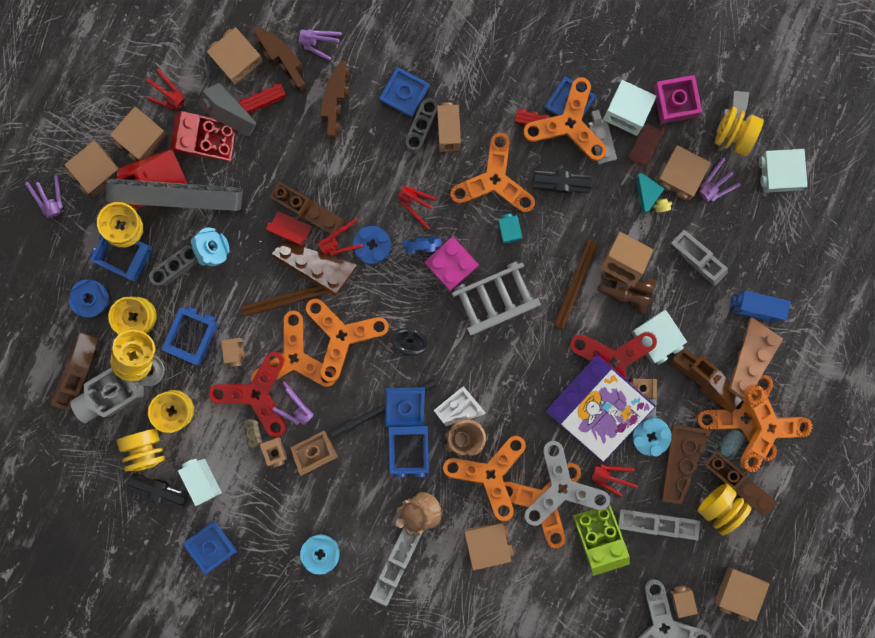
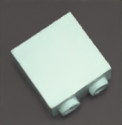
[603,80,656,136]
[759,149,807,193]
[631,310,687,365]
[178,459,222,506]

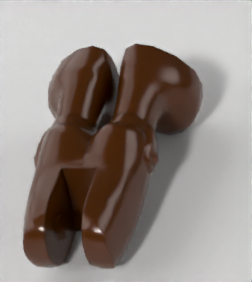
[597,273,656,314]

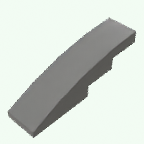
[619,509,701,540]
[369,526,422,607]

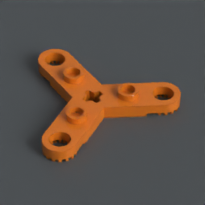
[523,77,607,161]
[450,133,535,213]
[306,299,389,382]
[251,311,336,387]
[696,375,777,461]
[740,385,813,472]
[443,436,526,522]
[504,463,581,548]

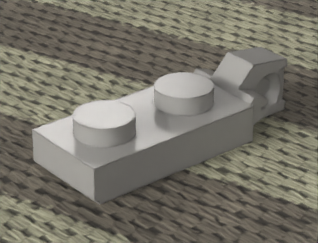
[589,110,617,165]

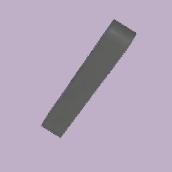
[106,179,243,211]

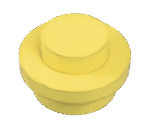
[653,198,672,212]

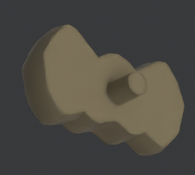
[244,419,262,448]

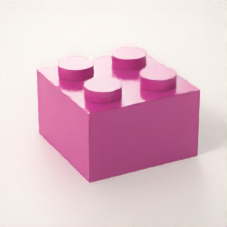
[653,75,702,124]
[424,237,479,292]

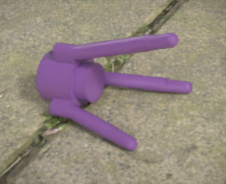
[299,29,342,60]
[698,157,741,202]
[25,175,63,218]
[272,381,314,425]

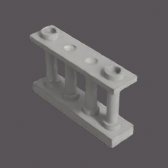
[452,261,541,336]

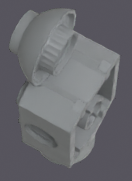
[70,356,164,423]

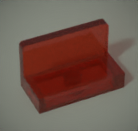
[628,123,665,166]

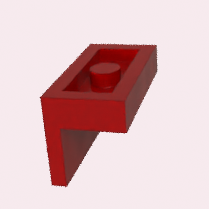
[266,211,312,247]

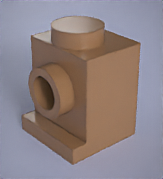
[221,338,245,367]
[630,378,657,398]
[260,437,288,468]

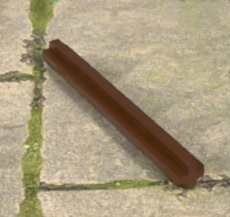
[554,240,598,329]
[241,285,329,316]

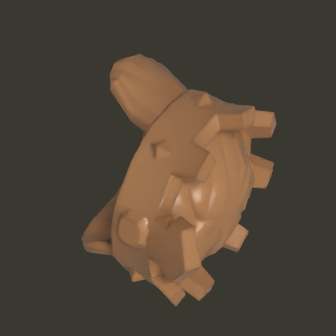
[444,419,486,456]
[395,492,441,536]

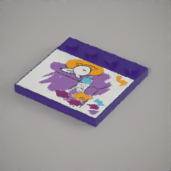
[546,354,656,463]

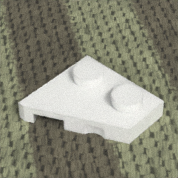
[434,386,485,426]

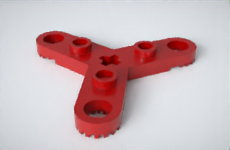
[570,331,657,379]
[209,351,286,437]

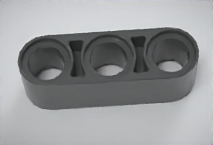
[406,98,438,154]
[149,245,198,287]

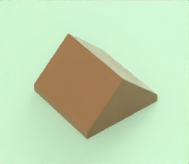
[290,430,338,476]

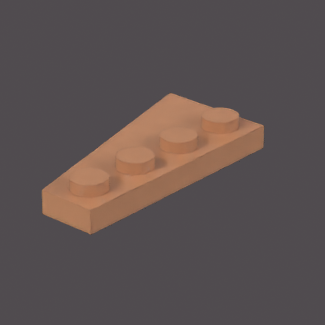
[728,317,783,401]

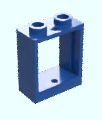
[90,234,153,282]
[730,291,791,323]
[161,306,219,365]
[389,426,429,478]

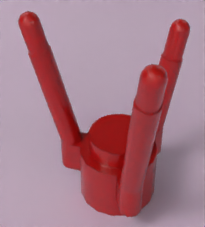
[146,68,185,111]
[397,186,437,230]
[318,218,363,256]
[592,464,638,497]

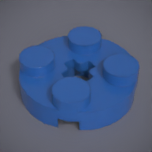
[353,226,391,264]
[403,237,442,254]
[69,280,110,318]

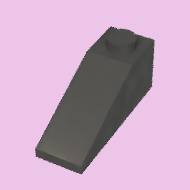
[198,83,257,136]

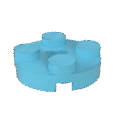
[191,228,229,266]
[632,417,672,456]
[300,534,340,574]

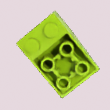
[573,504,630,576]

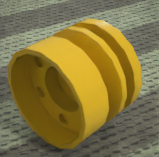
[715,106,764,157]
[97,202,143,248]
[108,297,157,335]
[110,330,155,381]
[148,390,194,433]
[116,429,165,472]
[698,483,751,536]

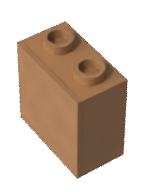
[207,27,263,85]
[437,102,461,152]
[110,107,168,162]
[64,140,119,197]
[656,145,711,200]
[600,232,653,287]
[464,521,514,570]
[714,567,770,622]

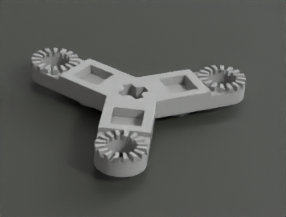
[524,441,610,526]
[638,579,711,638]

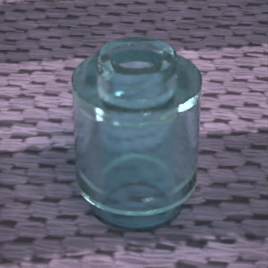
[718,429,746,458]

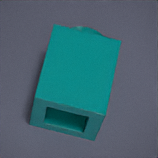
[498,214,522,244]

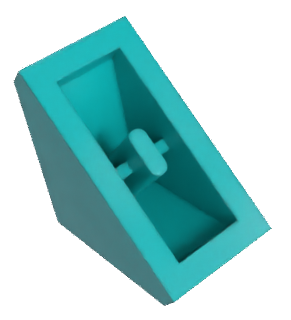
[635,173,664,214]

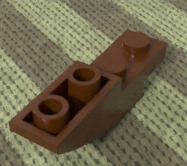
[253,26,307,92]
[320,60,350,139]
[269,181,344,235]
[50,332,98,411]
[671,349,742,414]
[704,450,778,518]

